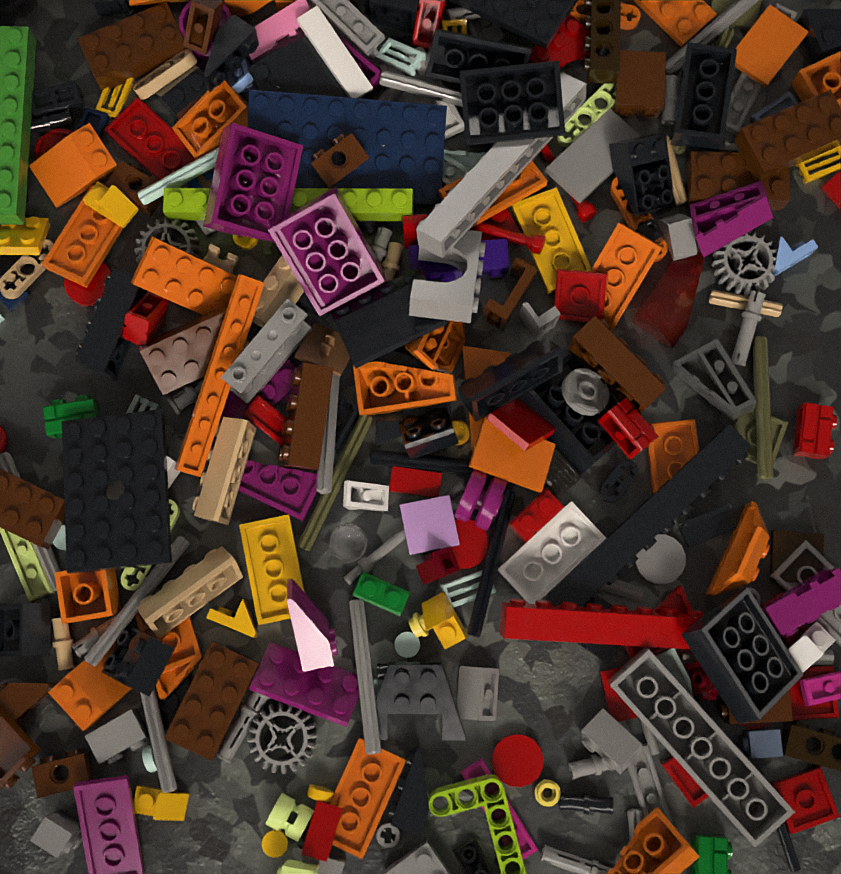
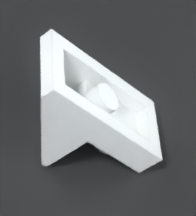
[343,480,389,511]
[788,621,836,673]

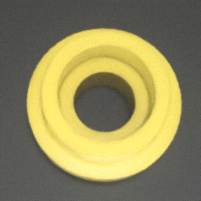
[408,612,429,638]
[534,779,561,807]

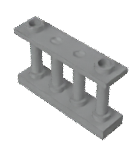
[310,0,390,69]
[221,298,312,405]

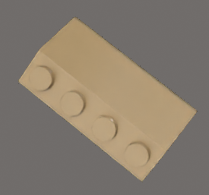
[252,255,304,327]
[193,417,256,525]
[136,546,243,639]

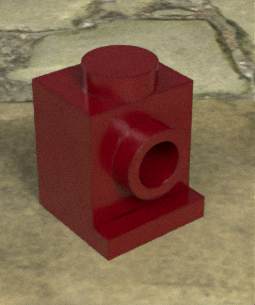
[416,546,460,585]
[685,660,719,701]

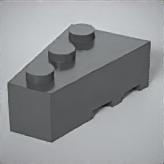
[672,338,757,421]

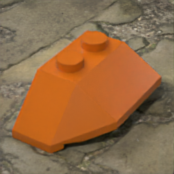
[404,320,466,374]
[705,501,770,596]

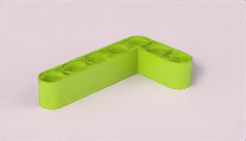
[428,774,526,874]

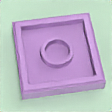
[400,495,460,555]

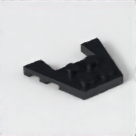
[376,350,452,444]
[376,662,465,741]

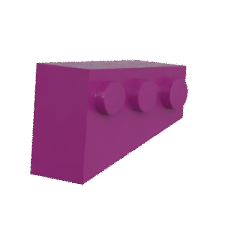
[761,568,841,637]

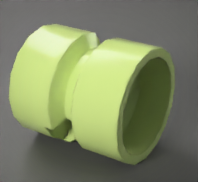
[266,793,314,842]

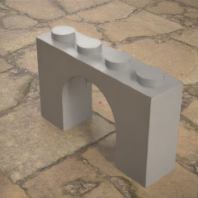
[409,230,486,323]

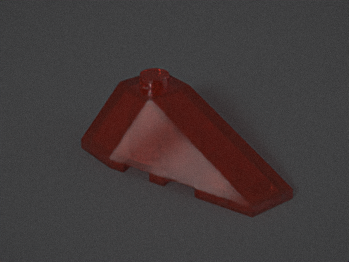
[632,251,705,349]

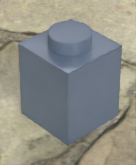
[740,728,783,758]

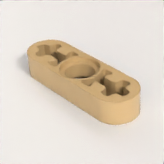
[133,49,197,100]
[0,239,54,299]

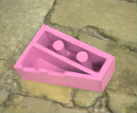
[248,0,311,65]

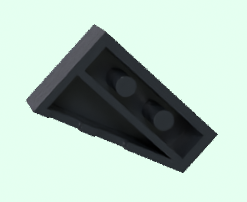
[796,9,841,64]

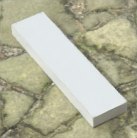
[297,6,373,99]

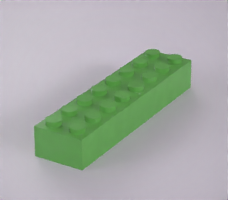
[0,26,36,225]

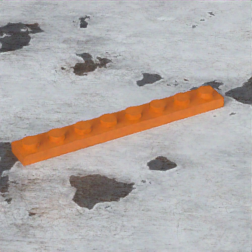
[175,274,265,477]

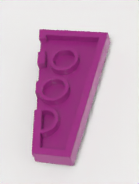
[239,460,317,521]

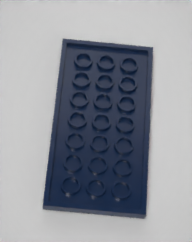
[247,90,447,205]

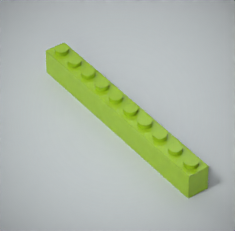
[163,188,414,221]

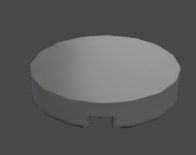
[561,368,610,416]
[635,534,686,585]

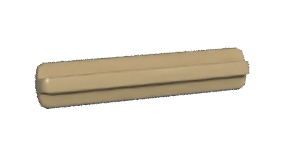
[666,136,688,206]
[709,290,783,317]

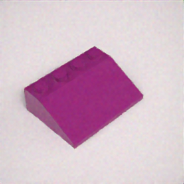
[203,123,303,242]
[268,187,385,316]

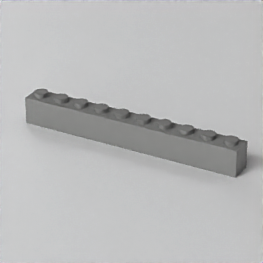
[416,72,586,258]

